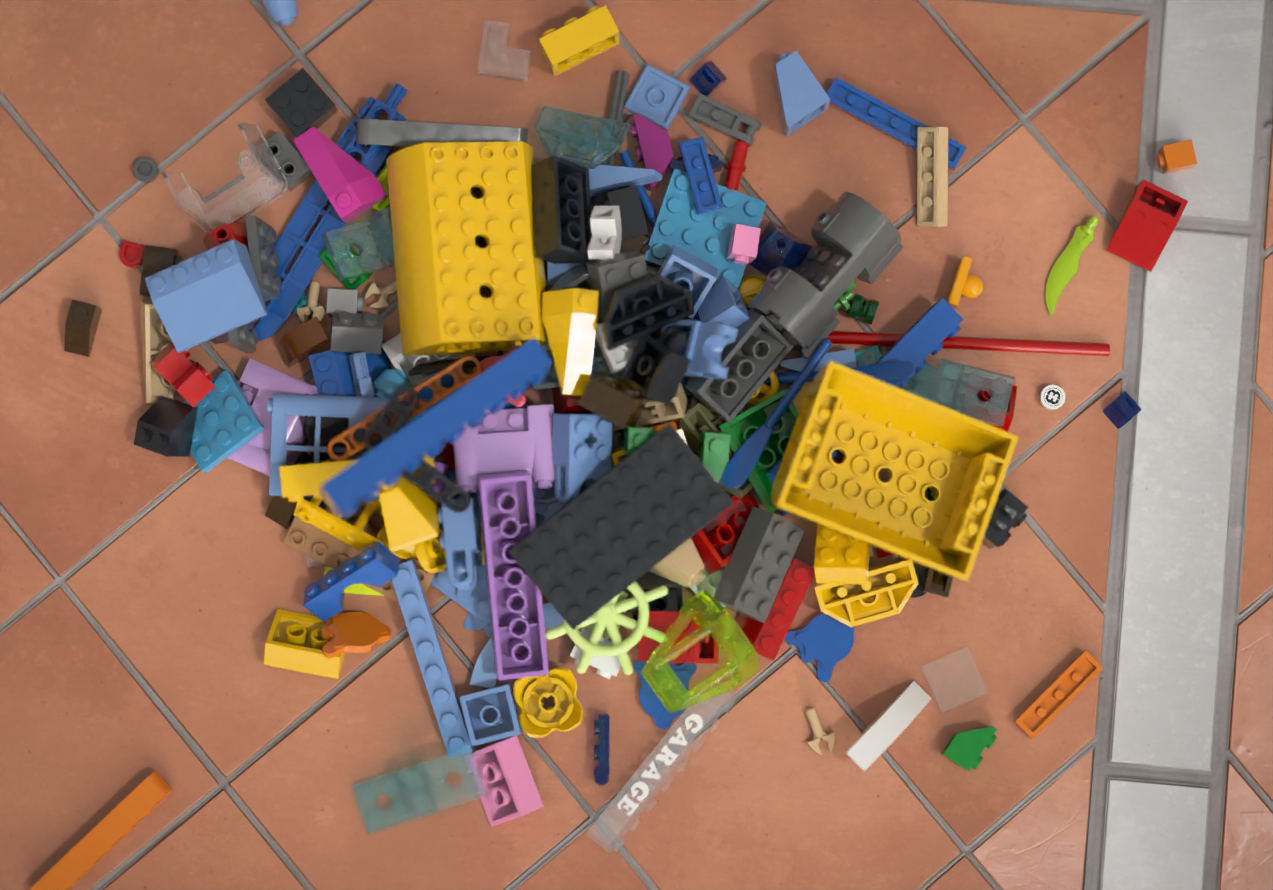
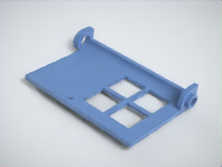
[267,392,426,499]

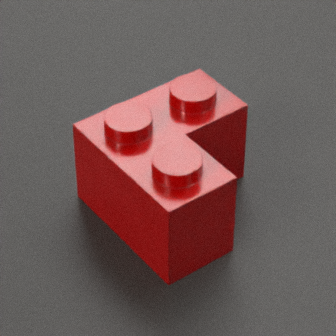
[150,342,215,407]

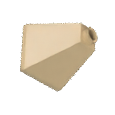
[649,538,705,588]

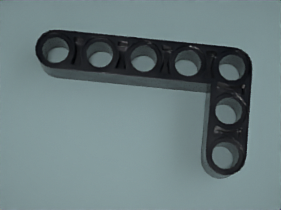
[364,387,471,513]

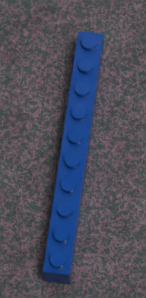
[765,298,964,483]

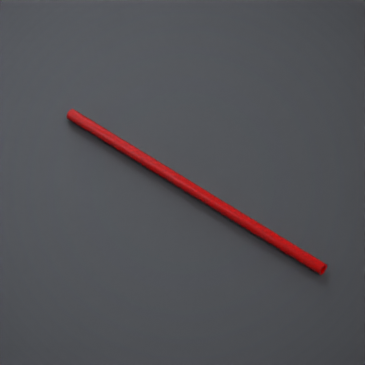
[826,331,1110,356]

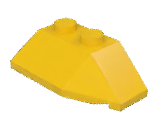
[814,559,918,627]

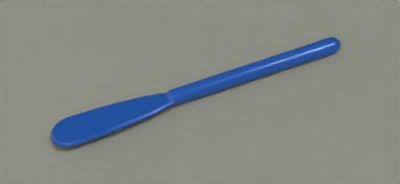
[721,339,832,489]
[764,361,916,384]

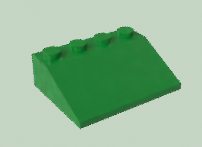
[719,389,799,512]

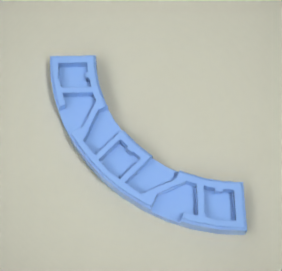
[470,602,564,688]

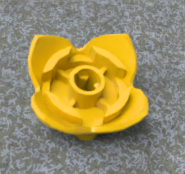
[514,668,583,737]

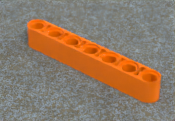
[328,355,481,461]
[29,771,173,890]

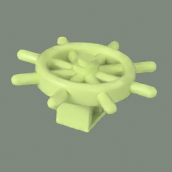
[545,581,668,675]

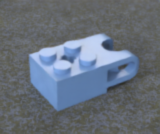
[660,320,738,379]
[552,414,612,503]
[438,498,482,592]

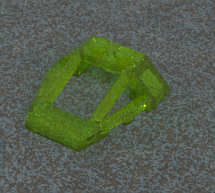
[641,590,760,713]

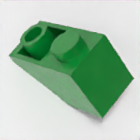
[941,726,997,771]

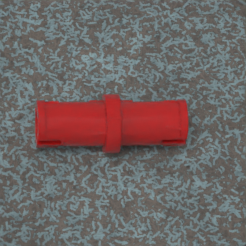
[724,141,749,192]

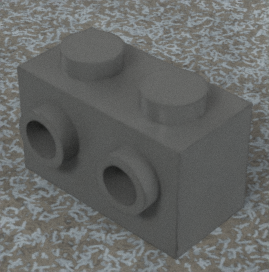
[256,131,313,191]
[331,312,383,354]

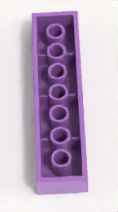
[477,470,549,681]

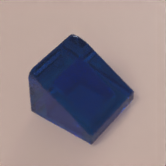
[689,61,727,96]
[1103,391,1142,429]

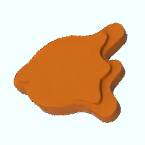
[321,611,391,659]

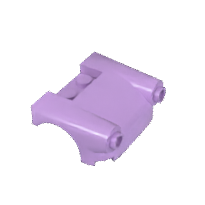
[227,358,319,477]
[454,404,555,493]

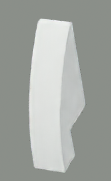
[845,681,932,771]

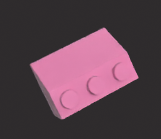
[464,735,544,827]

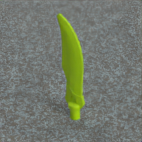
[1045,215,1099,315]

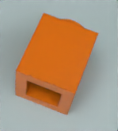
[1156,139,1197,174]

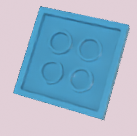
[183,369,265,473]

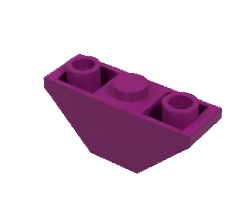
[630,114,674,191]

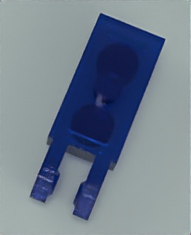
[594,714,610,786]

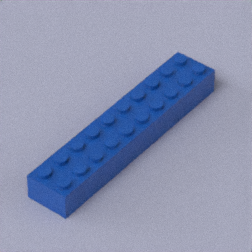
[319,338,552,519]

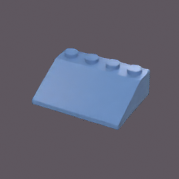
[145,239,268,353]

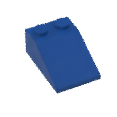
[308,340,391,396]

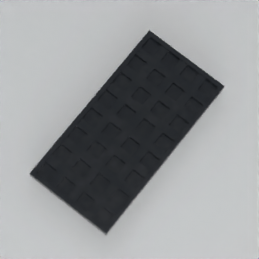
[509,423,734,630]

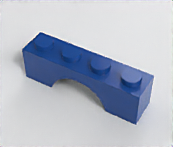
[303,541,399,622]

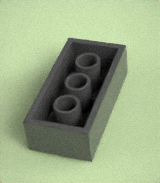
[713,507,804,623]

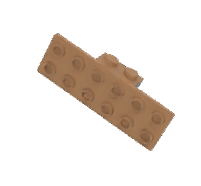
[284,499,435,603]

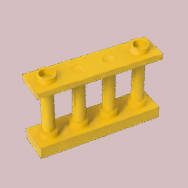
[294,460,388,551]

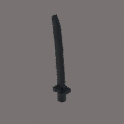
[408,350,504,376]

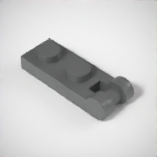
[689,93,762,147]

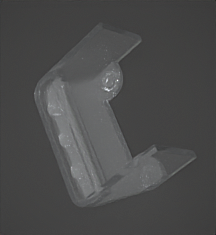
[161,122,288,233]

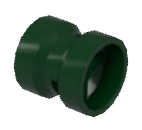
[848,294,879,325]

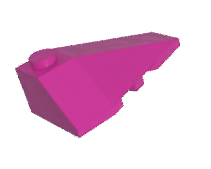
[293,126,388,223]

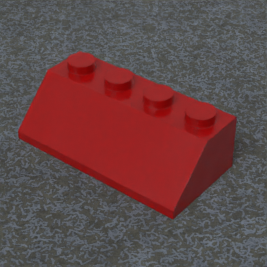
[728,558,815,661]

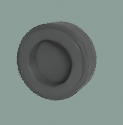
[133,157,159,183]

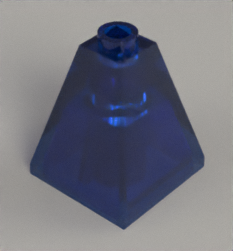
[748,220,813,277]

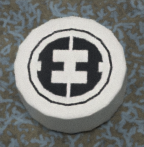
[1039,385,1066,410]

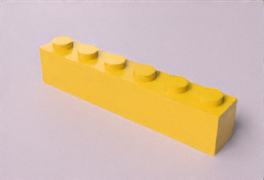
[280,456,436,502]

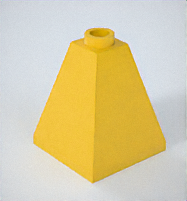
[379,477,440,552]

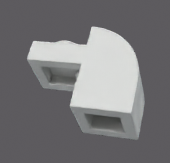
[587,206,622,260]

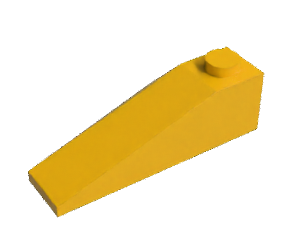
[541,288,599,396]

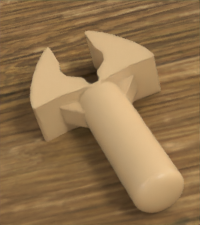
[365,280,397,309]
[297,281,326,323]
[806,707,834,755]

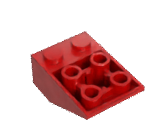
[1106,179,1188,272]
[637,611,720,664]

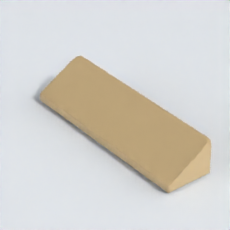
[917,127,948,227]

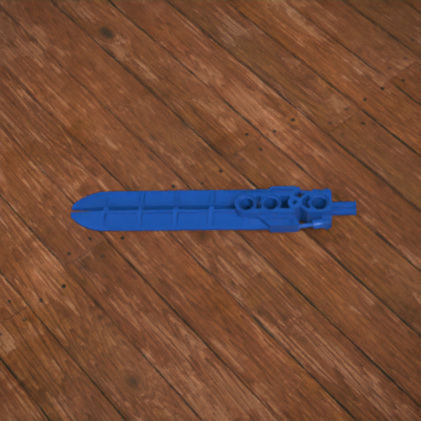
[253,83,408,342]

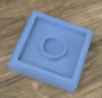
[624,64,691,131]

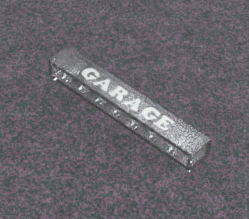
[586,676,737,853]

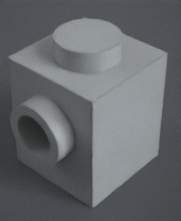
[326,288,364,317]

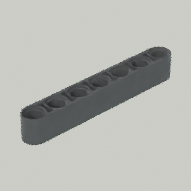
[356,119,528,147]

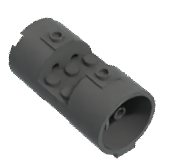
[747,192,903,359]

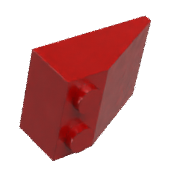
[691,492,760,575]

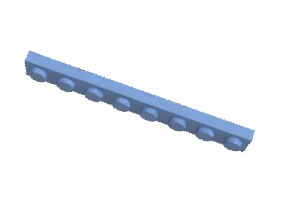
[392,559,475,759]

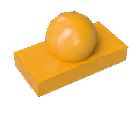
[947,256,983,309]

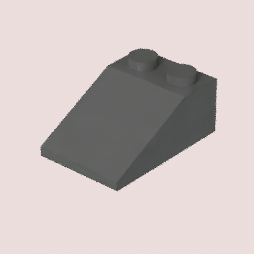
[586,249,648,324]

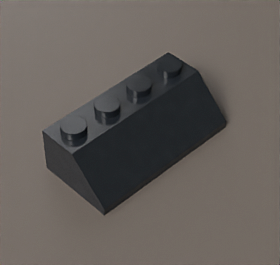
[532,155,594,264]

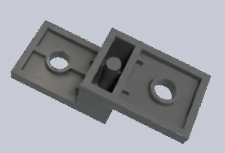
[228,215,282,353]

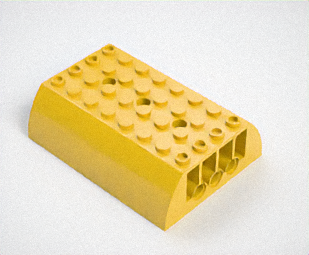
[386,141,550,356]
[772,361,1018,581]

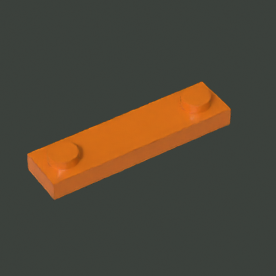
[1014,650,1103,739]

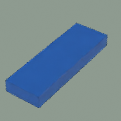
[678,137,723,215]

